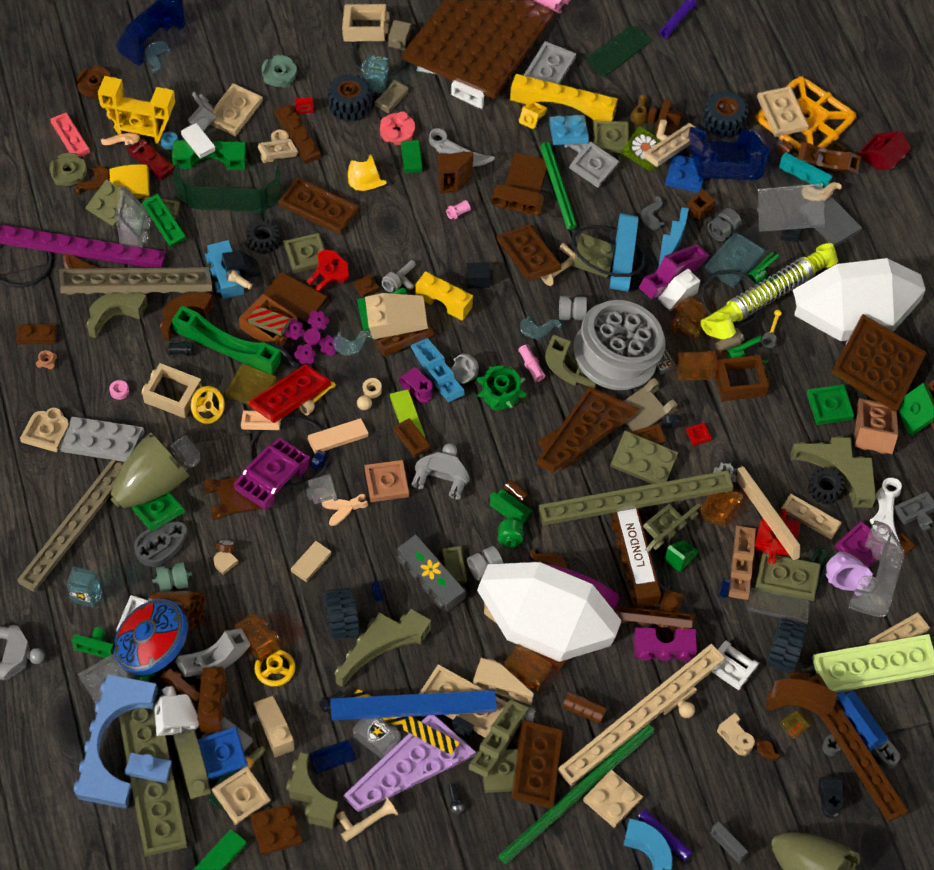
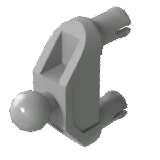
[411,443,470,499]
[0,625,45,680]

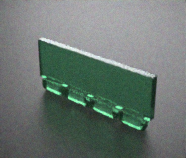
[587,25,652,78]

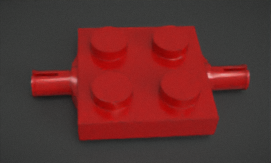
[755,509,800,565]

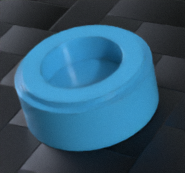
[160,132,179,149]

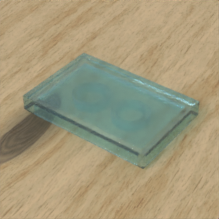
[704,232,765,289]

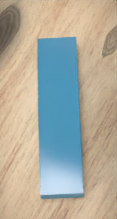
[659,207,689,266]
[411,338,465,402]

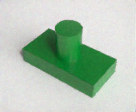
[72,627,114,660]

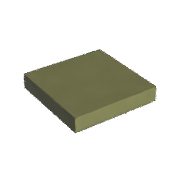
[593,121,629,154]
[284,233,325,273]

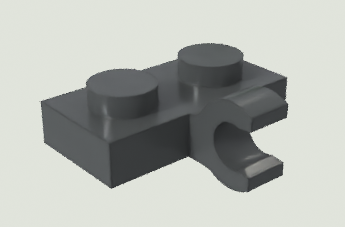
[894,492,934,531]

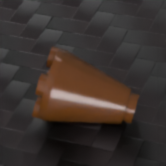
[148,591,206,631]

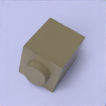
[388,20,411,50]

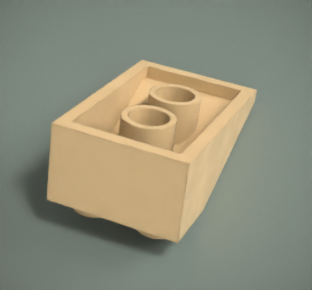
[365,293,428,340]

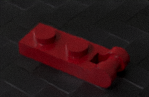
[127,138,175,180]

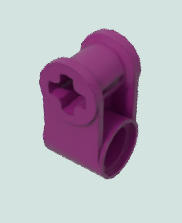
[399,367,432,403]

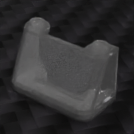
[848,520,904,617]

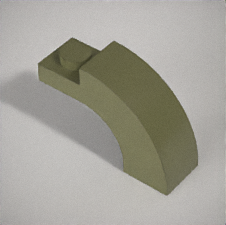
[173,729,211,799]

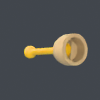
[298,381,336,416]

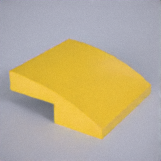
[110,165,149,200]

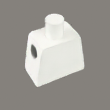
[155,686,199,736]

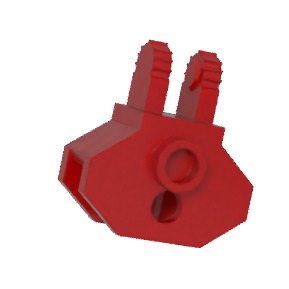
[307,249,349,292]

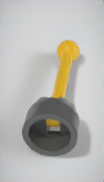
[761,310,782,348]

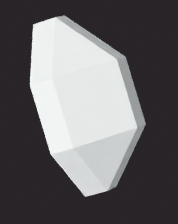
[793,258,926,341]
[477,562,622,662]

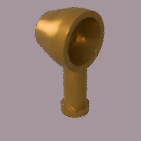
[630,95,648,126]

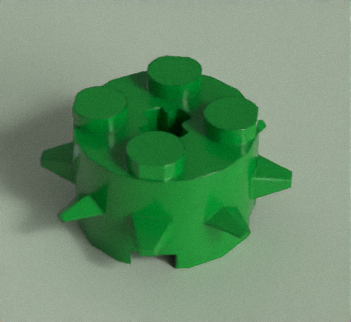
[476,365,526,411]

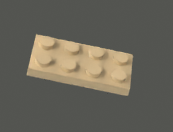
[419,665,507,738]

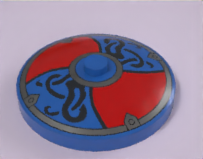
[114,599,188,675]

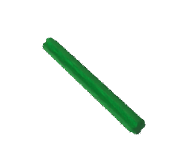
[540,142,577,230]

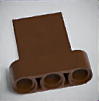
[490,152,547,215]

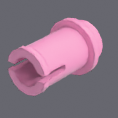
[446,200,471,219]

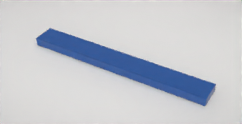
[330,690,497,720]

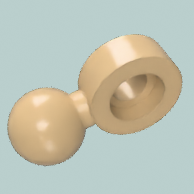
[357,378,382,410]

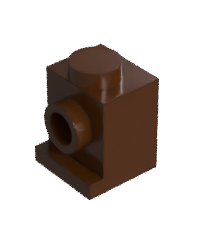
[687,190,715,220]

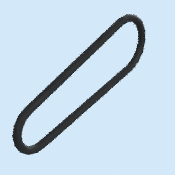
[644,528,670,590]

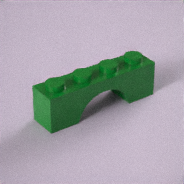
[172,140,246,170]

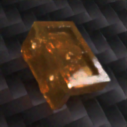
[671,297,707,339]

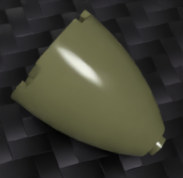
[110,433,190,508]
[771,832,860,870]

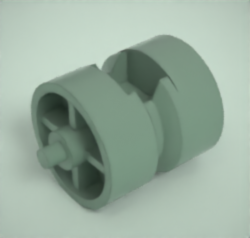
[152,562,192,591]

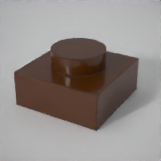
[354,274,379,298]

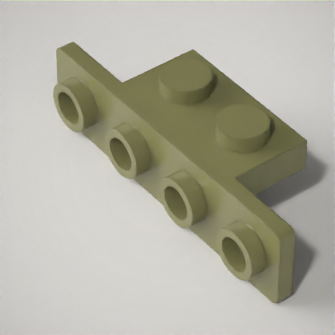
[643,503,701,552]

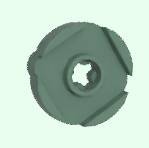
[262,55,297,88]

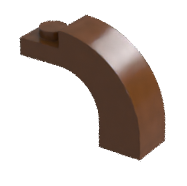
[798,142,861,174]
[765,679,838,716]

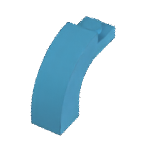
[623,819,672,870]

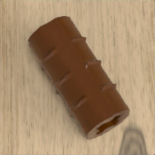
[562,691,607,724]

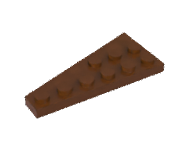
[537,387,640,472]

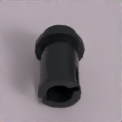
[169,341,193,356]
[319,690,345,713]

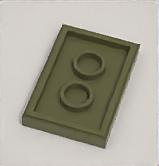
[755,552,821,601]

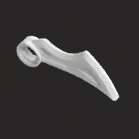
[870,478,902,545]

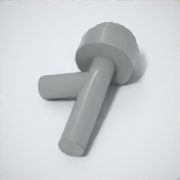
[382,260,416,292]

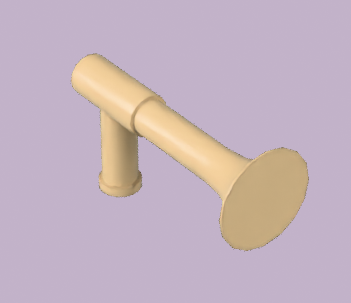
[541,243,575,286]
[336,797,398,842]

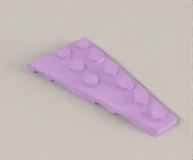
[344,715,476,812]

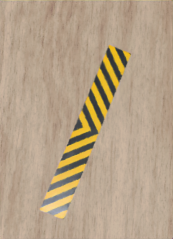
[351,689,460,755]

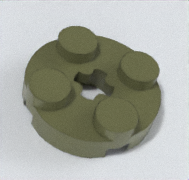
[50,153,87,186]

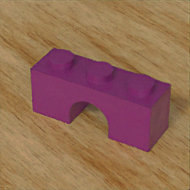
[633,628,697,661]

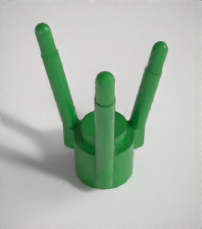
[748,252,781,285]
[726,336,769,364]

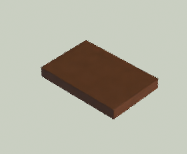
[263,272,327,326]

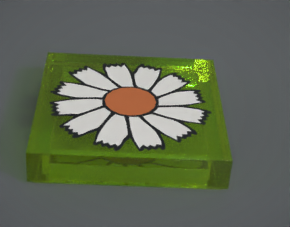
[621,126,661,172]

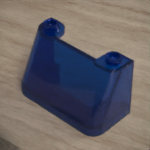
[116,0,185,66]
[688,127,770,180]

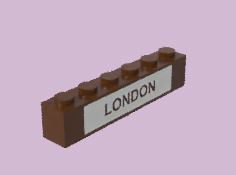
[609,508,661,608]

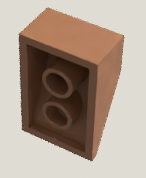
[854,398,898,454]

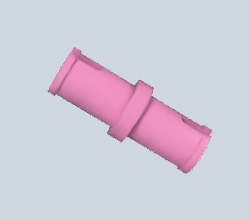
[519,344,545,382]

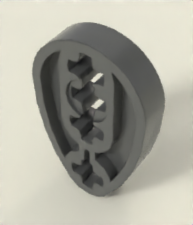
[134,522,187,567]

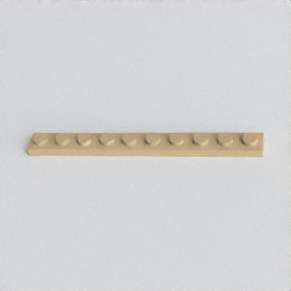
[558,644,725,787]

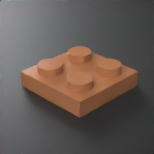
[364,460,409,502]

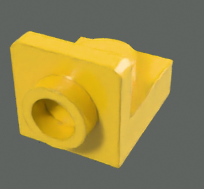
[519,101,547,129]

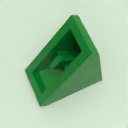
[665,540,699,572]

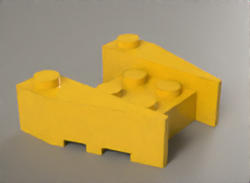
[98,76,175,144]

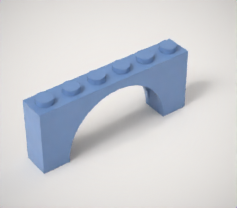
[74,674,158,809]

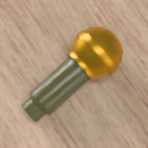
[241,746,265,770]

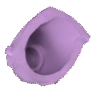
[826,551,873,594]

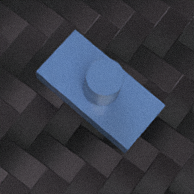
[125,753,172,783]

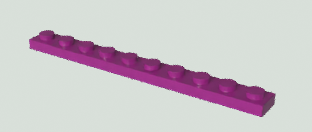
[0,225,166,268]

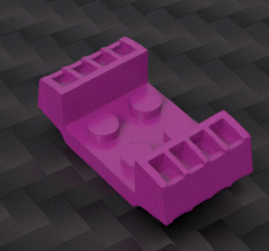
[234,437,310,511]

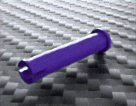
[659,0,697,39]
[636,808,693,861]

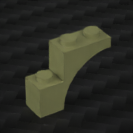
[286,752,338,829]

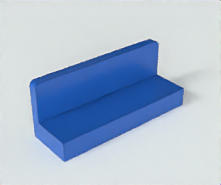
[836,691,888,751]

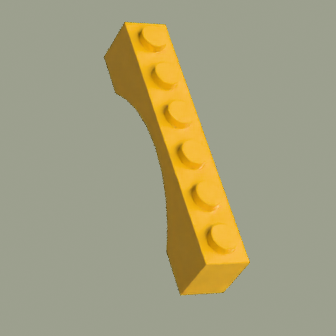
[510,74,617,121]

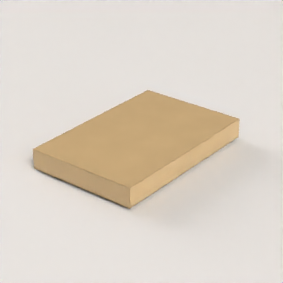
[209,83,263,137]
[757,86,809,137]

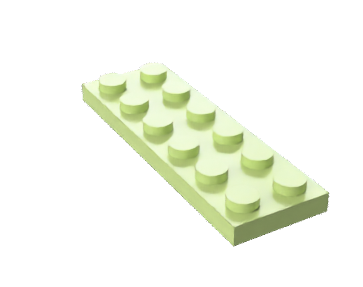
[812,634,934,693]

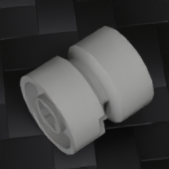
[559,296,587,321]
[467,546,503,581]

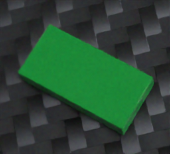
[401,140,422,173]

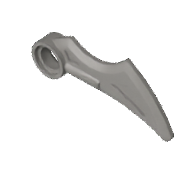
[429,129,495,167]

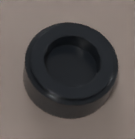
[662,415,682,429]

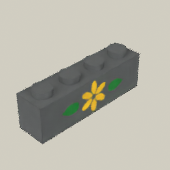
[397,535,466,612]

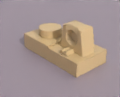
[258,139,298,163]

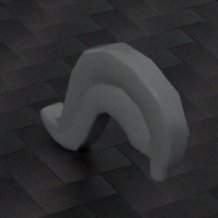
[640,196,665,231]

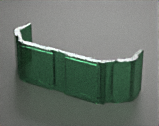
[173,161,281,213]

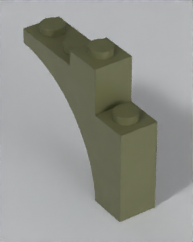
[791,436,876,508]

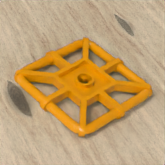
[756,76,856,151]

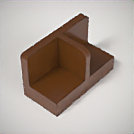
[655,99,683,137]

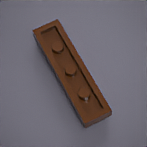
[274,104,321,164]
[614,606,696,630]

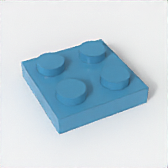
[549,115,589,145]

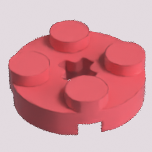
[380,112,415,145]

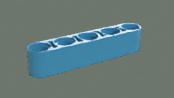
[610,213,638,292]

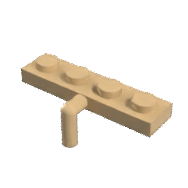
[644,120,703,167]

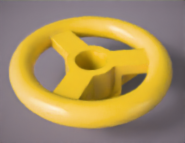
[191,386,225,424]
[255,649,295,687]

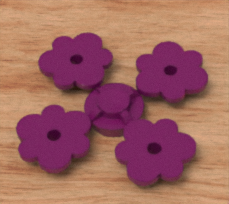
[284,311,340,364]

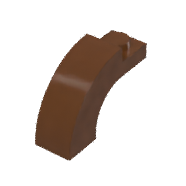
[160,292,213,340]

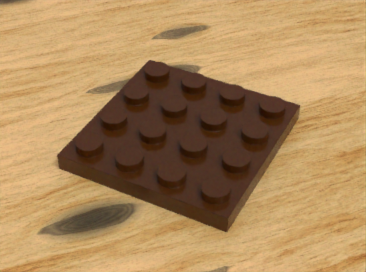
[831,314,926,412]

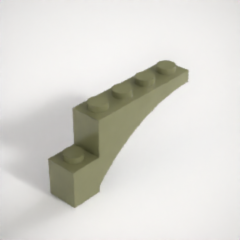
[335,609,431,687]

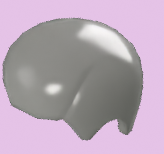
[451,353,479,384]

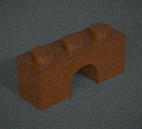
[197,667,227,733]

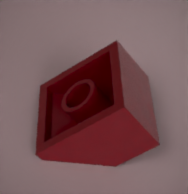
[856,131,911,170]

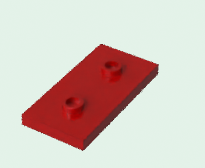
[248,364,331,423]

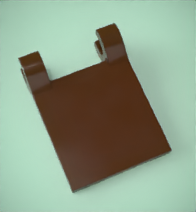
[204,477,263,520]

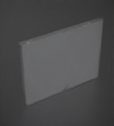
[757,184,825,232]

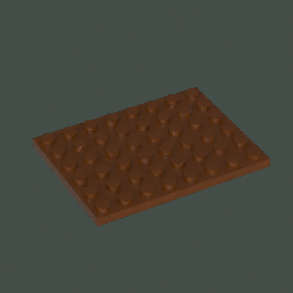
[401,0,556,99]

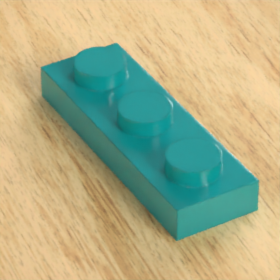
[779,152,832,190]

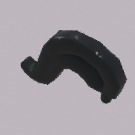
[264,341,300,369]

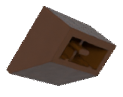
[437,151,474,194]

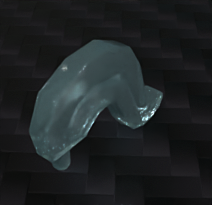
[145,41,171,73]
[520,316,562,339]
[333,330,372,356]

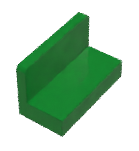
[489,489,532,525]

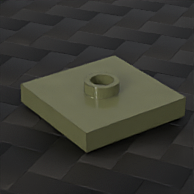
[483,749,518,793]

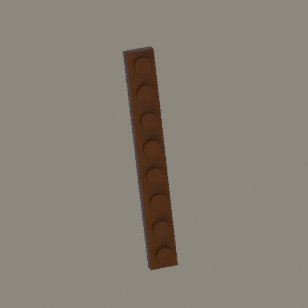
[806,674,907,823]

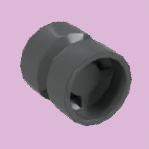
[707,208,742,241]

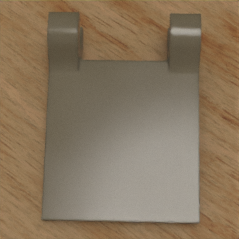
[623,378,678,431]

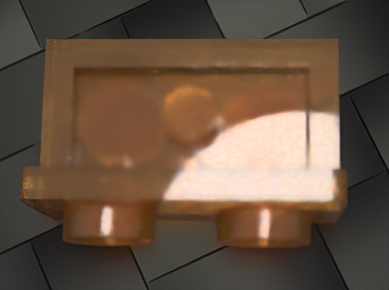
[700,491,744,527]

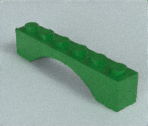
[172,306,281,376]

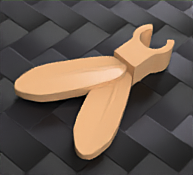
[322,494,368,526]

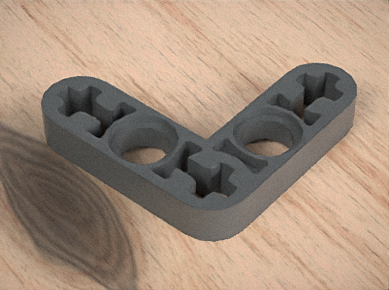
[822,734,900,769]

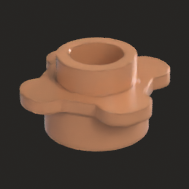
[36,350,57,369]

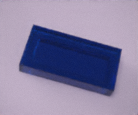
[309,740,356,774]

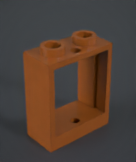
[239,294,298,347]

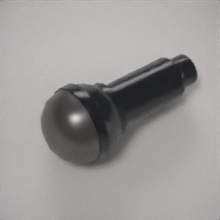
[449,783,465,814]

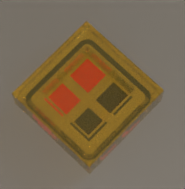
[780,711,810,739]

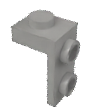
[188,92,216,131]

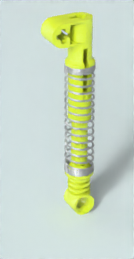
[701,243,838,339]

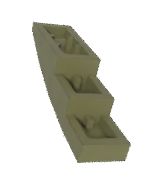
[469,699,529,778]

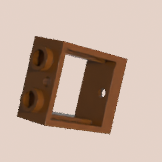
[714,355,770,402]

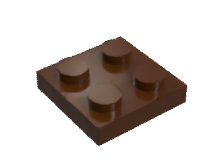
[250,803,302,856]

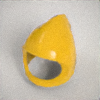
[348,154,387,191]

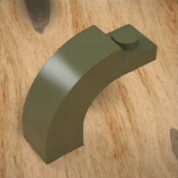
[87,292,148,338]
[545,335,596,388]

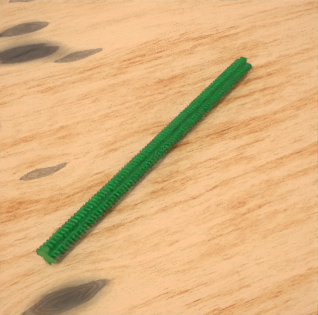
[498,724,654,865]

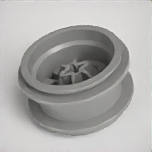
[573,300,666,390]

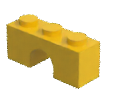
[415,271,473,321]

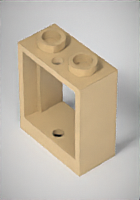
[342,4,390,41]
[142,363,202,418]

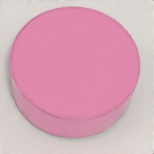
[109,380,129,400]

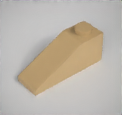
[473,658,534,705]
[254,696,294,757]

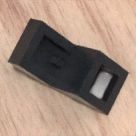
[222,251,261,278]

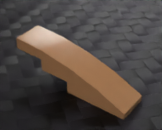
[728,526,756,600]

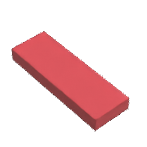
[50,112,90,157]

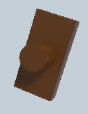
[655,590,684,632]

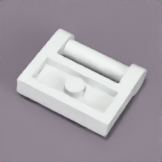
[712,640,760,690]

